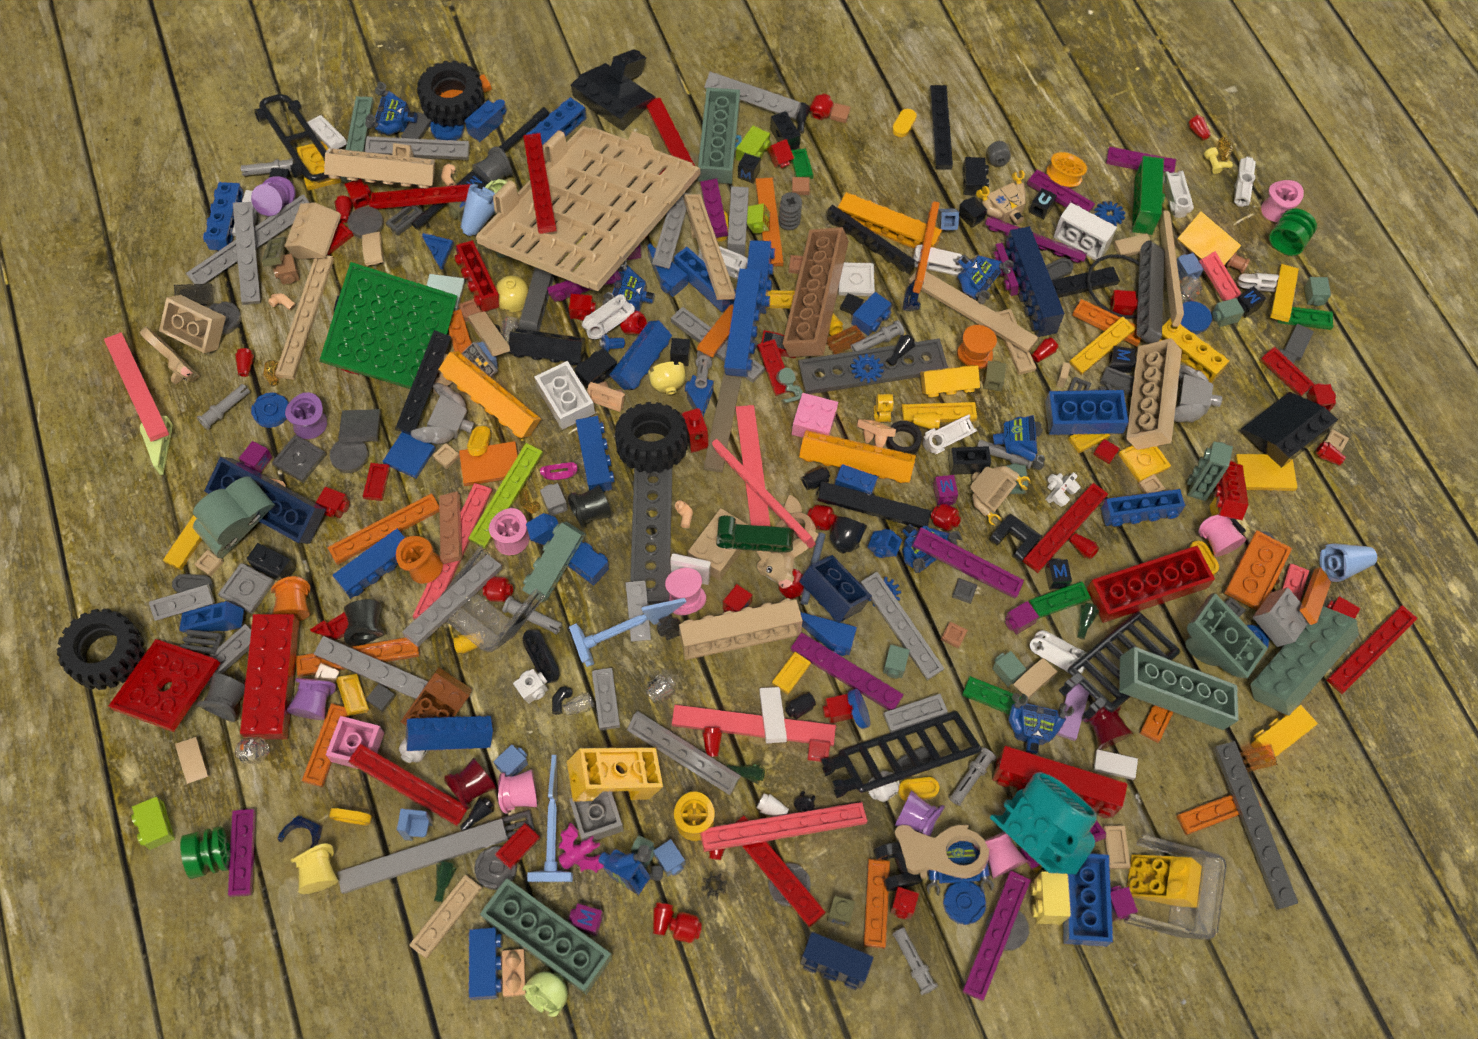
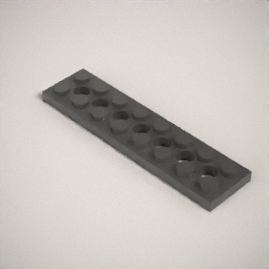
[798,338,948,394]
[630,468,672,604]

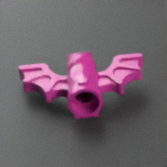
[559,823,604,873]

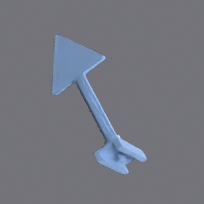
[569,598,687,667]
[528,755,573,882]

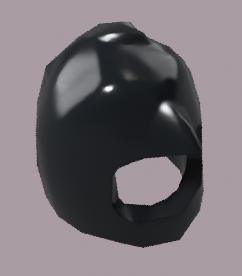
[830,516,867,554]

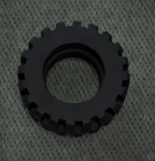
[417,60,485,127]
[615,402,688,473]
[57,609,145,690]

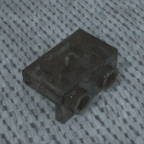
[174,283,213,308]

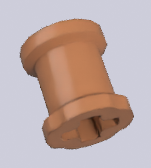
[1227,253,1250,274]

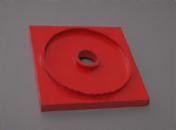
[108,639,220,732]

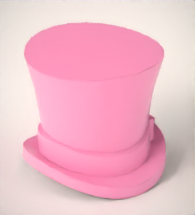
[1261,180,1304,222]
[489,508,529,556]
[1199,515,1246,557]
[665,568,706,615]
[498,769,537,814]
[974,831,1028,879]

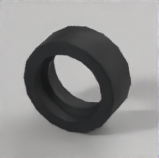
[886,421,922,455]

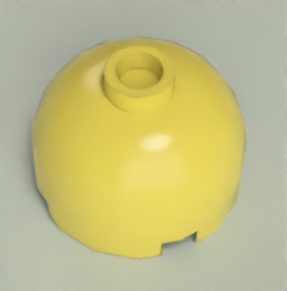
[495,275,529,312]
[648,362,686,395]

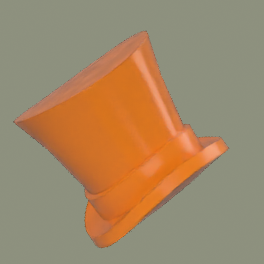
[957,325,997,369]
[396,536,443,584]
[271,576,310,621]

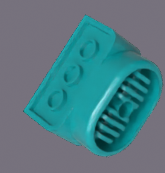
[990,772,1097,874]

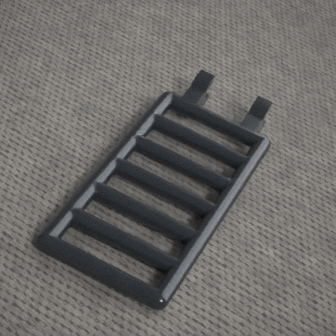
[1058,611,1180,720]
[821,711,982,798]

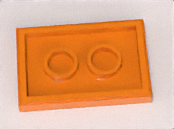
[459,441,518,486]

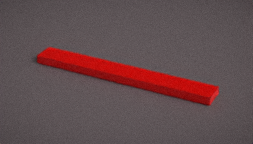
[523,133,557,234]

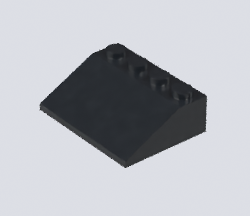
[571,63,656,131]
[1240,392,1338,468]

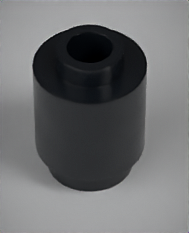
[801,465,830,490]
[785,692,816,719]

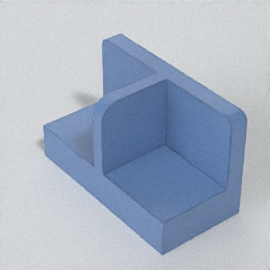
[397,809,433,841]

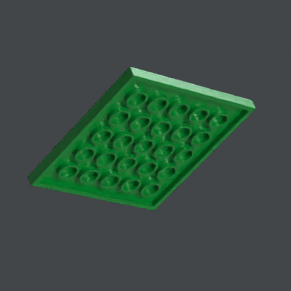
[319,262,457,394]

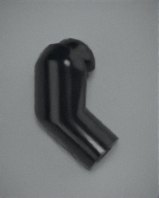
[552,686,573,715]

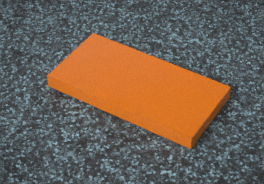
[1224,530,1292,610]

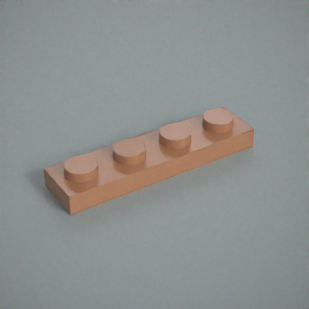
[439,492,462,564]

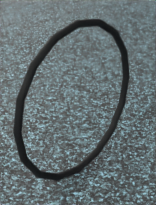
[1086,254,1140,319]

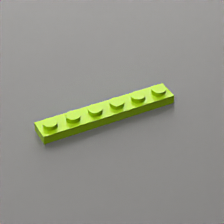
[468,443,543,549]

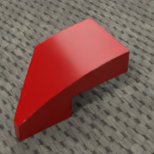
[310,612,348,640]

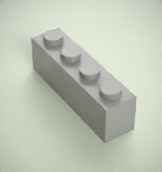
[728,186,749,256]

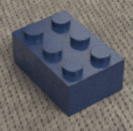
[799,555,872,623]
[800,932,874,990]

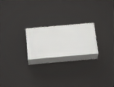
[1093,749,1138,780]

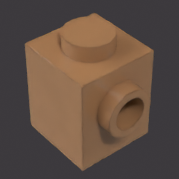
[273,253,300,285]

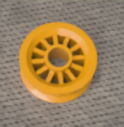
[1046,152,1087,187]

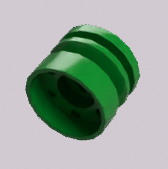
[1269,208,1317,256]
[180,826,231,879]

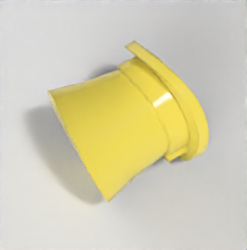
[291,844,339,894]

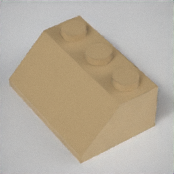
[285,203,341,259]

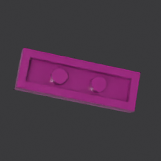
[993,242,1019,296]

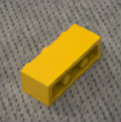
[920,365,980,397]
[1250,705,1318,764]

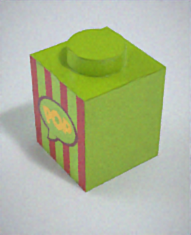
[747,203,770,233]

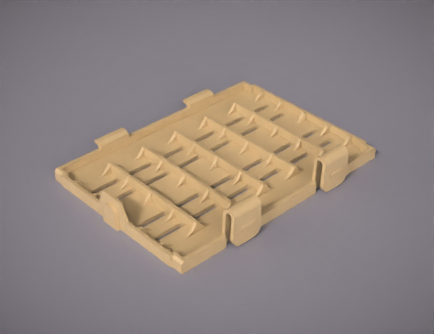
[476,126,701,291]

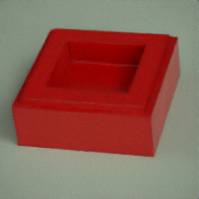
[1093,439,1120,464]
[808,739,830,762]

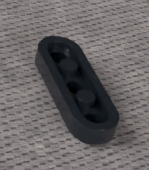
[522,630,560,683]

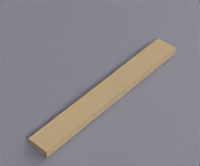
[683,194,735,300]
[1159,211,1184,327]
[275,256,334,380]
[909,270,1038,353]

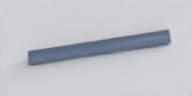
[801,533,826,605]

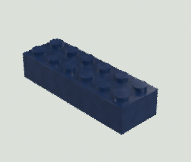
[1005,226,1065,337]
[204,457,326,544]

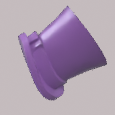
[251,176,295,216]
[285,392,327,439]
[287,678,336,720]
[894,790,945,836]

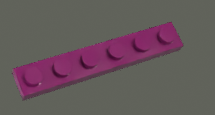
[985,216,1088,263]
[912,527,1024,599]
[790,632,904,711]
[962,871,1031,1002]

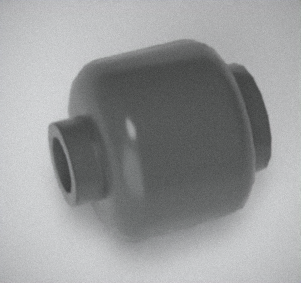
[987,141,1011,167]

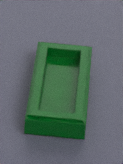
[791,148,814,179]

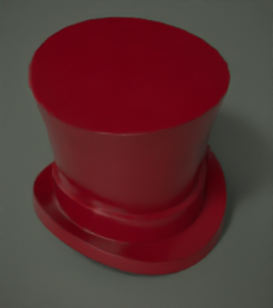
[1082,706,1133,750]
[444,758,496,810]

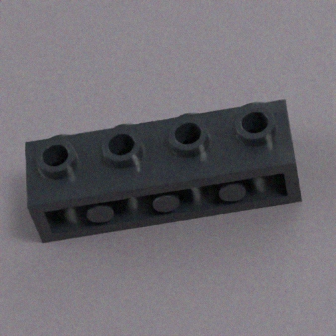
[508,328,585,365]

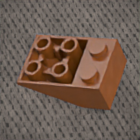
[400,667,472,725]

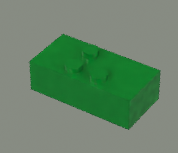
[1132,156,1165,235]

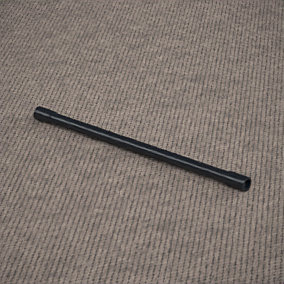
[411,107,550,230]

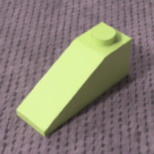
[140,416,173,475]

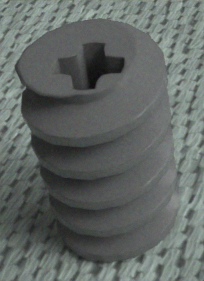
[779,192,802,230]

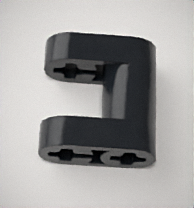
[990,513,1042,563]
[873,842,923,892]

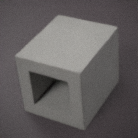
[540,483,568,516]

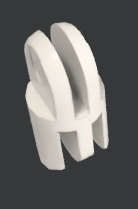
[1238,273,1279,292]

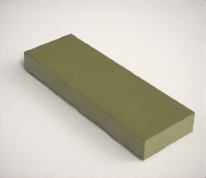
[262,237,287,267]

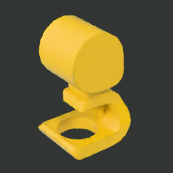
[874,394,893,422]

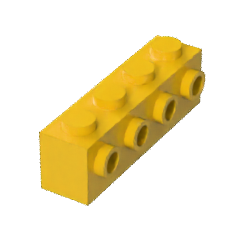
[1159,318,1229,383]

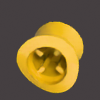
[674,792,715,841]

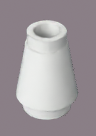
[756,793,789,817]

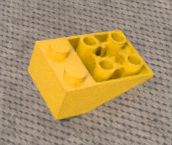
[1127,854,1202,908]

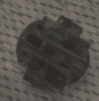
[657,614,681,641]
[701,872,727,900]

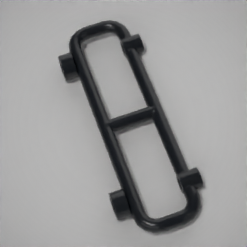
[254,94,329,181]

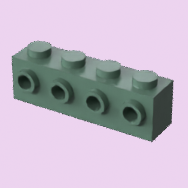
[1187,441,1233,501]
[522,522,586,602]

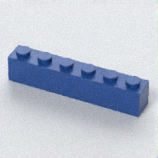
[724,268,765,377]

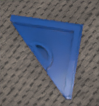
[422,233,454,270]

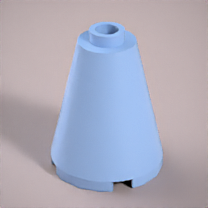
[461,184,496,236]
[1319,543,1377,582]

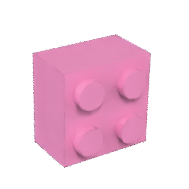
[792,393,838,438]
[326,716,384,769]

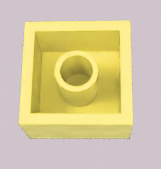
[1030,872,1071,924]

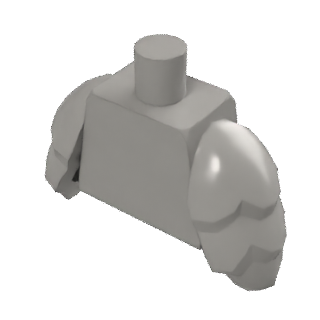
[1174,365,1222,423]
[411,383,475,444]

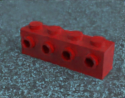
[454,240,499,312]
[1215,461,1249,520]

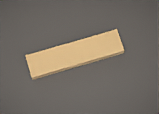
[996,309,1036,375]
[468,311,510,356]
[409,875,483,959]

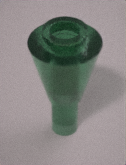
[1077,603,1100,640]
[727,764,765,784]
[434,861,457,902]

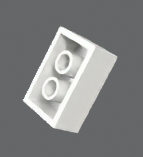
[1053,203,1117,260]
[535,361,595,430]

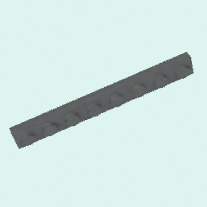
[1214,741,1299,910]

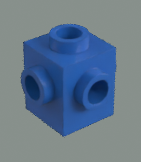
[868,529,902,558]

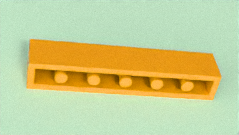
[838,192,942,249]
[438,351,541,438]
[799,430,916,483]

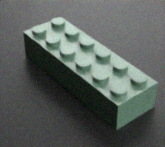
[698,88,740,184]
[1250,606,1359,716]
[1120,647,1239,730]
[480,878,612,995]

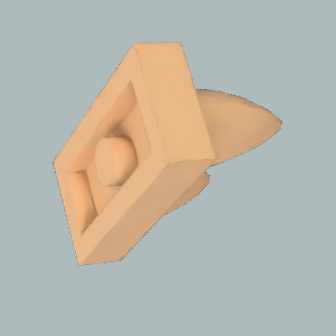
[587,381,625,412]
[857,419,896,448]
[502,949,526,997]

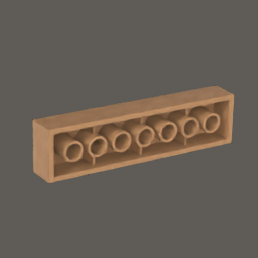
[783,227,849,357]

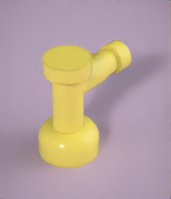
[1204,147,1233,174]

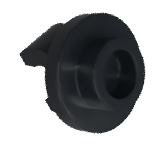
[794,791,815,812]

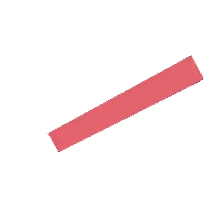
[104,332,169,442]
[736,405,770,526]
[712,438,816,548]
[412,483,493,619]
[672,705,836,747]
[700,802,867,852]

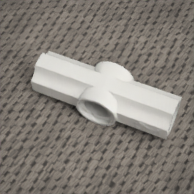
[1234,157,1256,207]

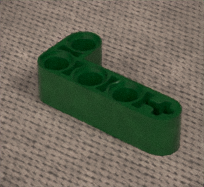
[716,515,794,552]

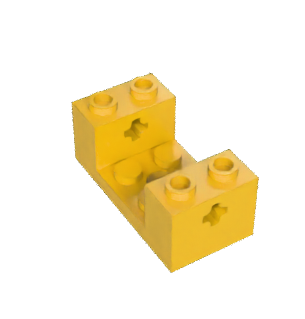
[567,748,663,802]

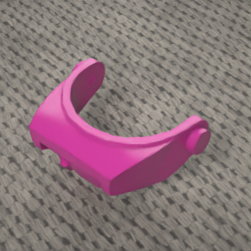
[540,462,577,480]

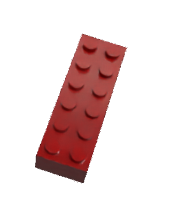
[1087,545,1215,623]
[240,614,299,739]
[992,746,1128,818]

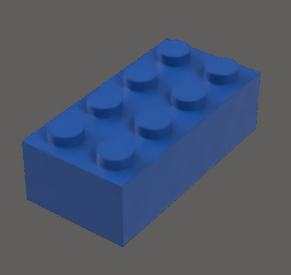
[1045,390,1128,435]
[1063,854,1113,947]

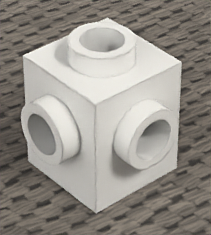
[513,669,549,704]

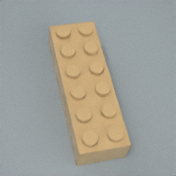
[324,148,435,188]
[1126,338,1182,450]
[679,599,802,660]

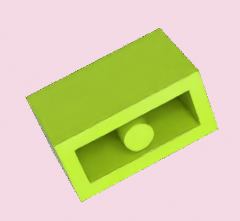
[736,125,771,161]
[131,796,175,850]

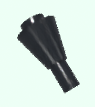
[796,102,810,134]
[888,334,915,366]
[460,797,494,831]

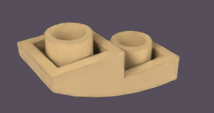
[362,232,383,266]
[1013,658,1058,699]
[175,737,209,784]

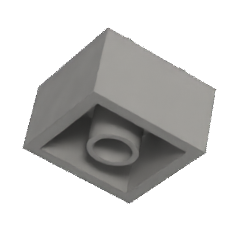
[1253,587,1308,647]
[569,791,623,841]

